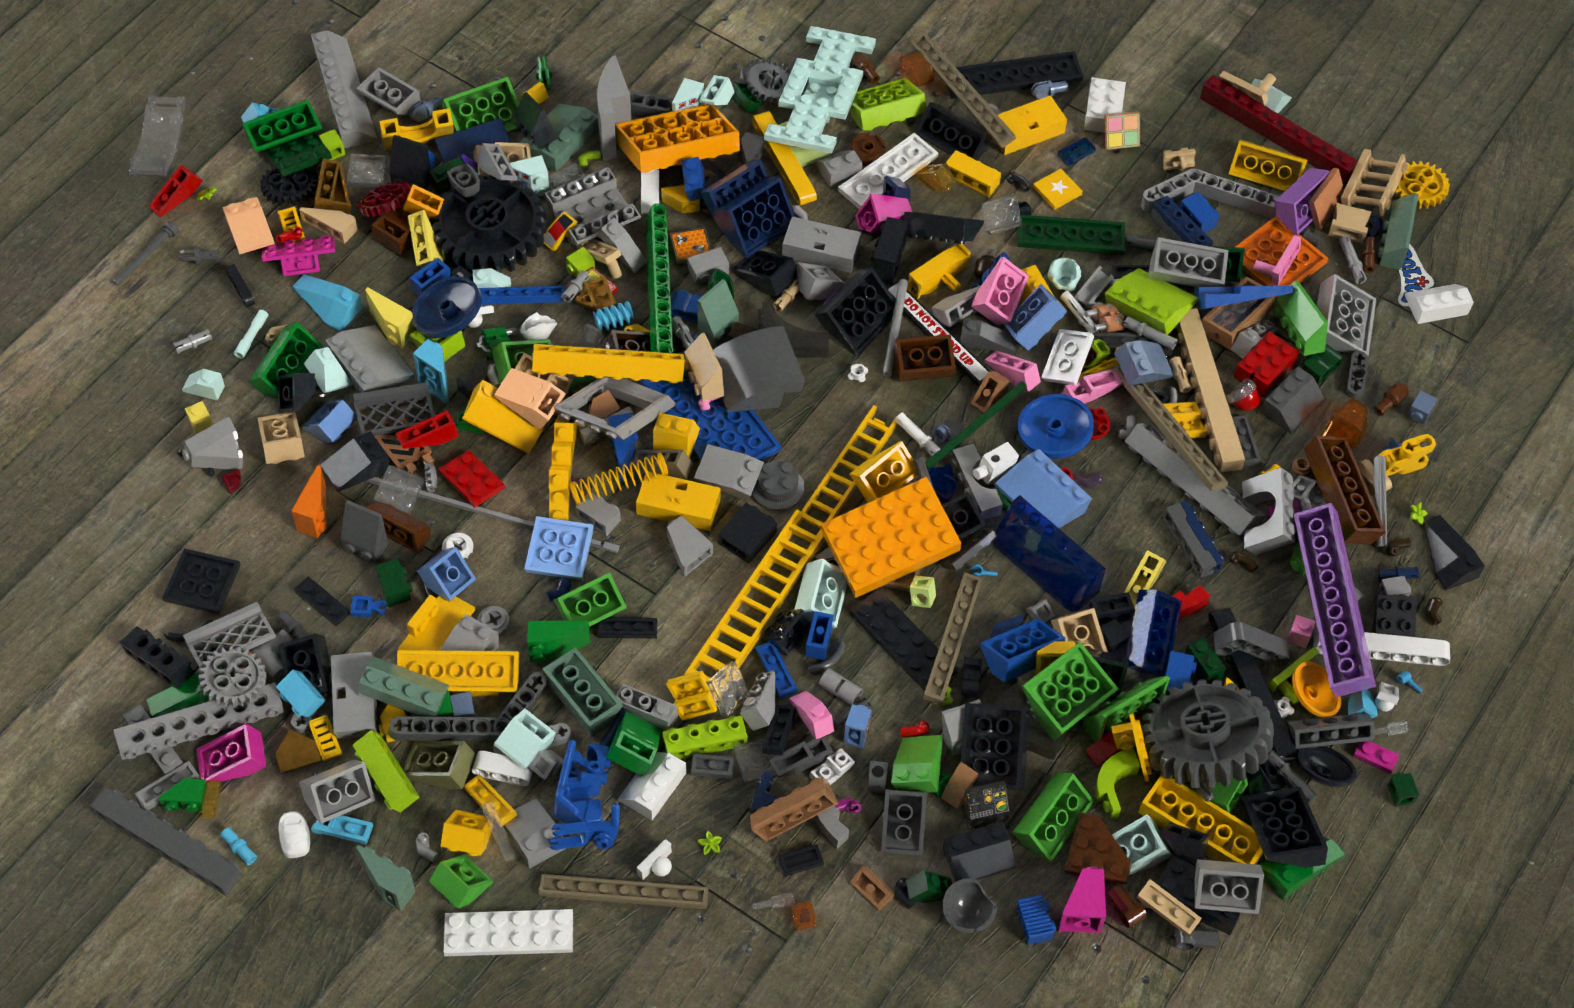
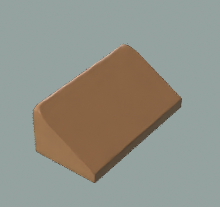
[849,866,895,910]

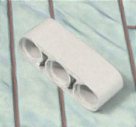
[472,751,533,786]

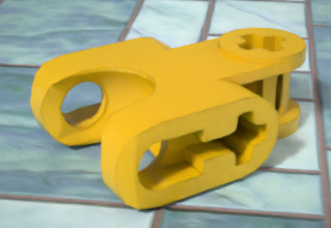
[1378,434,1436,476]

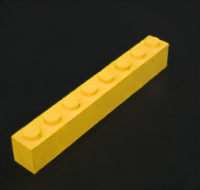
[532,344,685,383]

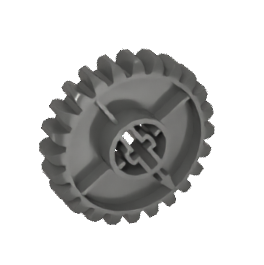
[1141,680,1274,789]

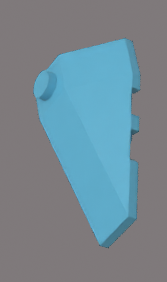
[293,274,363,332]

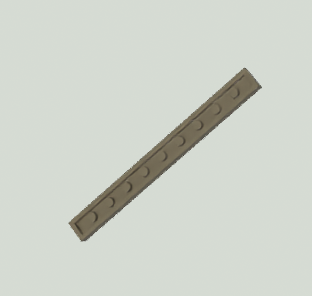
[911,32,1016,148]
[1112,365,1228,491]

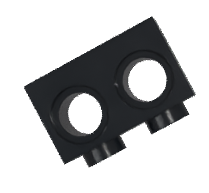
[1089,592,1135,626]

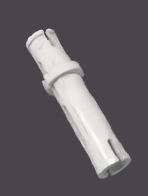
[1060,291,1100,333]
[894,412,940,456]

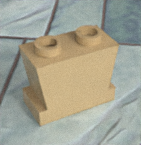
[1328,203,1372,244]

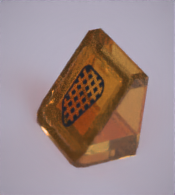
[791,901,817,931]

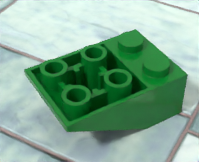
[606,711,661,776]

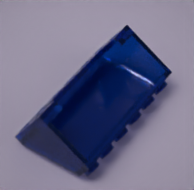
[993,495,1106,612]

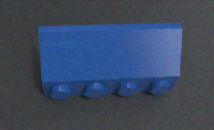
[980,618,1066,682]

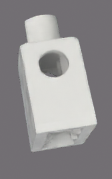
[973,442,1019,485]

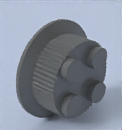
[752,460,804,510]

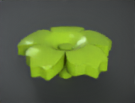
[196,187,217,201]

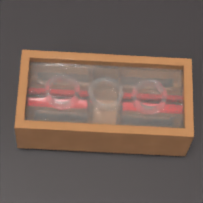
[1202,276,1276,350]

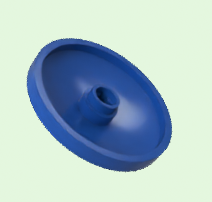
[1018,394,1094,459]

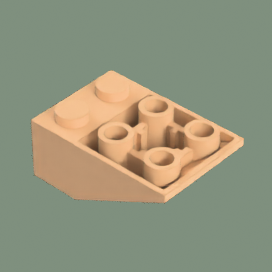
[493,368,566,429]

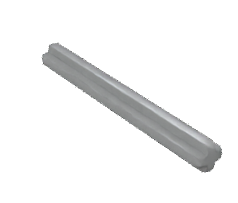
[1374,456,1387,548]

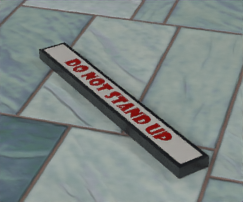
[887,281,991,387]

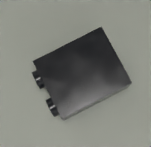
[718,502,777,564]

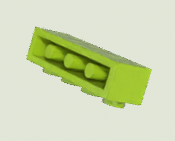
[663,715,748,760]
[353,730,420,813]

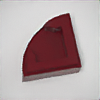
[221,468,241,494]

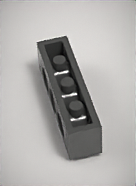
[1288,713,1374,749]

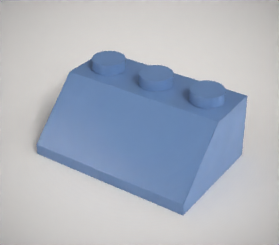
[1004,284,1067,351]

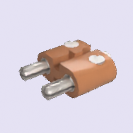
[1084,303,1125,333]

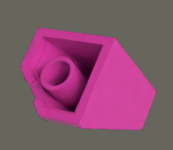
[855,193,912,233]

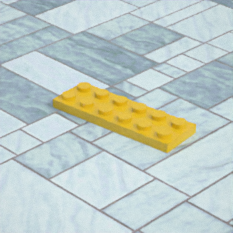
[397,650,519,692]

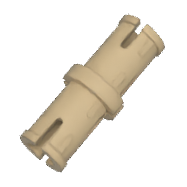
[773,280,799,312]
[1169,356,1192,393]

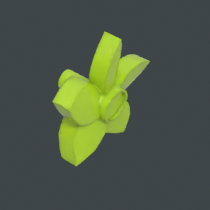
[1410,502,1428,525]
[697,831,722,855]

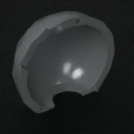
[943,878,997,933]

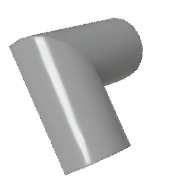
[250,629,292,683]

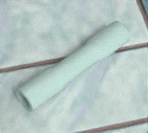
[234,310,269,359]

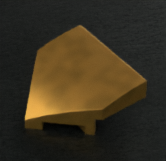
[575,276,617,312]
[275,729,321,773]

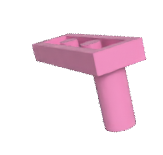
[1253,235,1301,286]

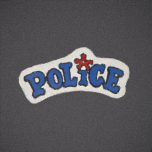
[1398,244,1434,307]

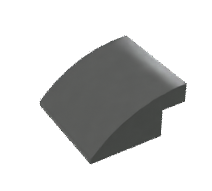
[713,326,805,412]

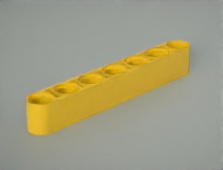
[752,111,817,206]

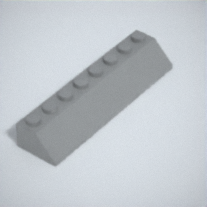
[311,30,378,148]
[1125,423,1265,535]

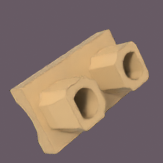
[1163,148,1196,171]

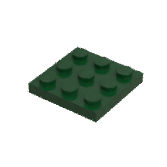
[264,132,332,176]

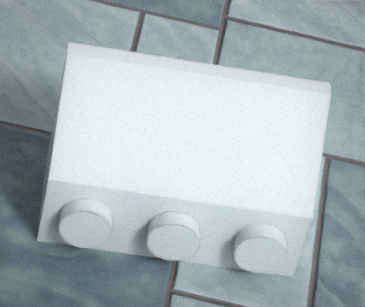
[1405,284,1474,324]
[618,752,686,821]

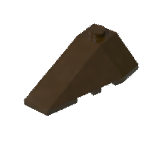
[605,330,684,353]

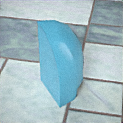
[1348,689,1378,718]

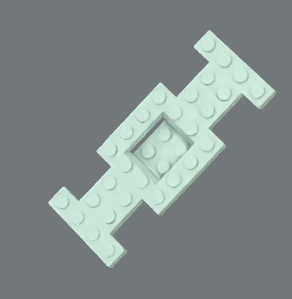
[764,26,876,154]

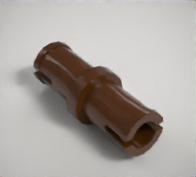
[1362,237,1377,273]

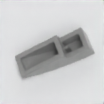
[813,806,849,849]

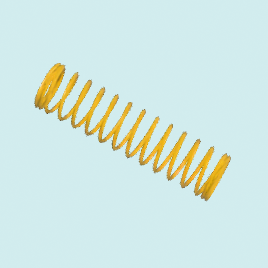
[569,452,668,506]

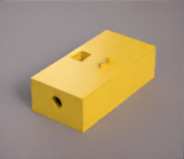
[994,95,1067,155]
[636,471,721,531]

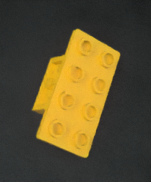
[398,595,475,651]
[1111,714,1152,782]

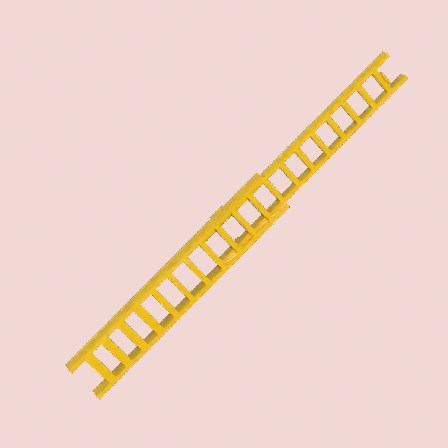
[684,405,898,703]

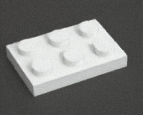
[1041,329,1094,385]

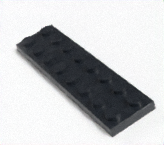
[946,51,1084,99]

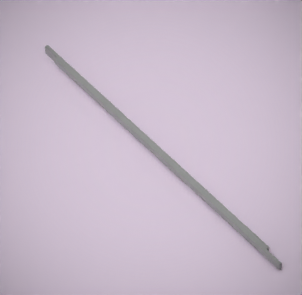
[318,460,620,553]

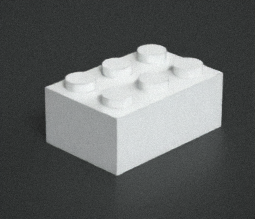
[1084,77,1126,133]

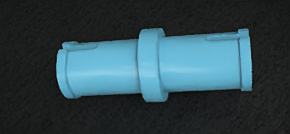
[220,827,258,865]

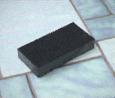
[778,844,824,877]

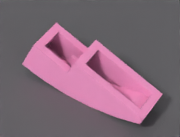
[1062,369,1123,404]

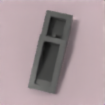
[769,736,833,778]

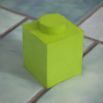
[319,129,346,160]
[566,247,595,277]

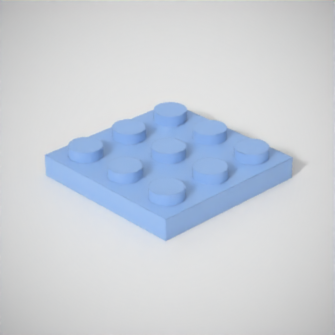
[524,516,594,581]

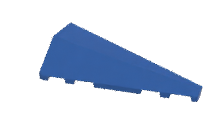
[1194,285,1293,309]

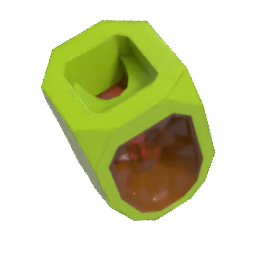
[1083,339,1110,368]

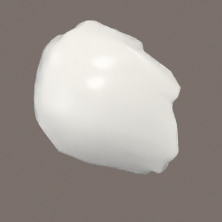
[520,312,557,341]

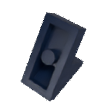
[748,771,778,813]

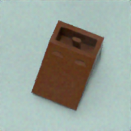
[371,206,431,256]

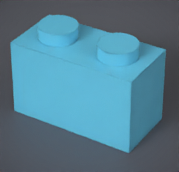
[276,669,326,717]

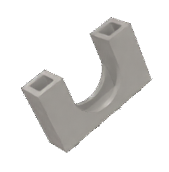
[1242,467,1296,556]

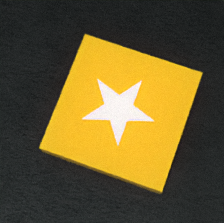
[1033,169,1083,210]

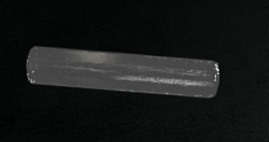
[481,802,516,862]

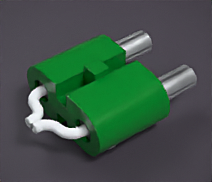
[477,326,517,357]

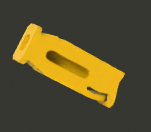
[907,244,971,299]

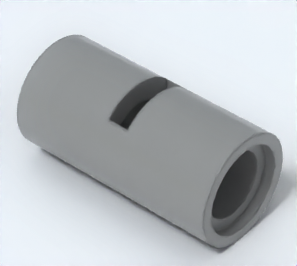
[819,668,863,706]

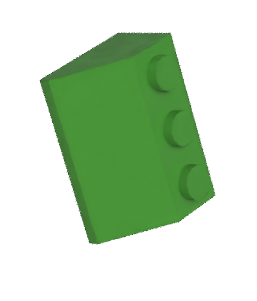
[554,572,627,627]

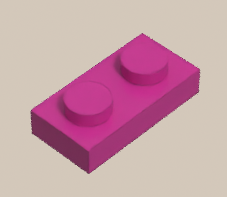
[1353,741,1399,774]

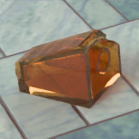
[1321,398,1368,448]

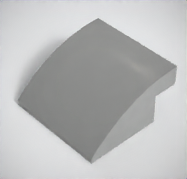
[597,55,631,161]

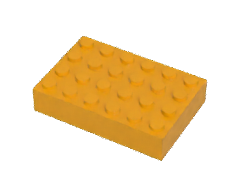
[615,104,740,173]
[821,477,961,598]

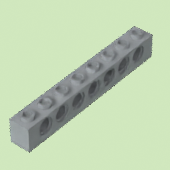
[113,683,284,760]

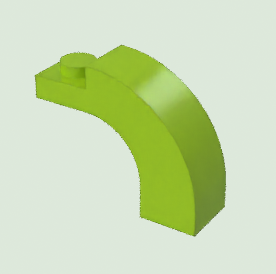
[1095,748,1140,820]

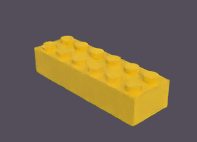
[1138,776,1263,864]

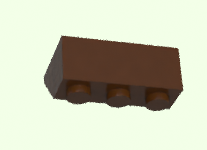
[366,502,431,553]

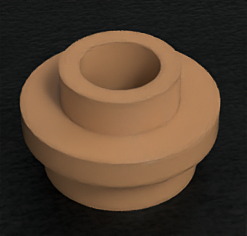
[1292,457,1311,476]

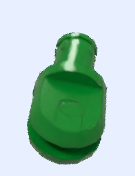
[535,56,553,90]

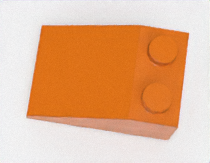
[291,465,327,538]

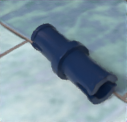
[1377,566,1419,582]

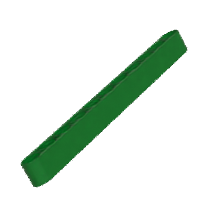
[646,203,673,353]

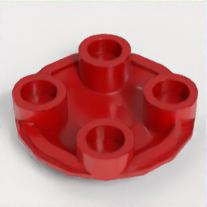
[1088,408,1111,440]

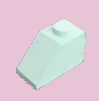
[699,75,734,105]
[473,268,511,288]
[182,369,225,401]

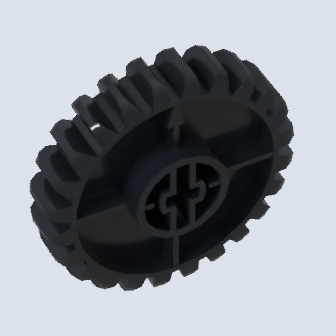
[430,175,547,274]

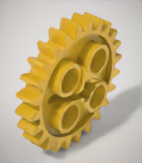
[1394,161,1450,209]

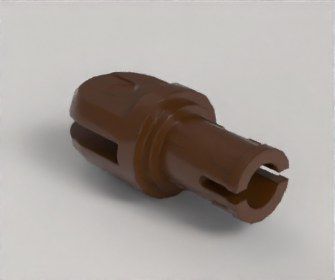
[852,53,880,84]
[1374,383,1409,416]

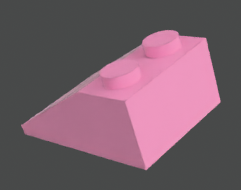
[971,257,1029,325]

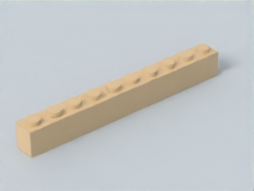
[1174,308,1245,473]

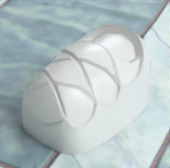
[279,811,310,858]

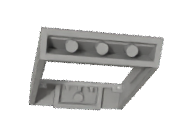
[554,376,675,440]

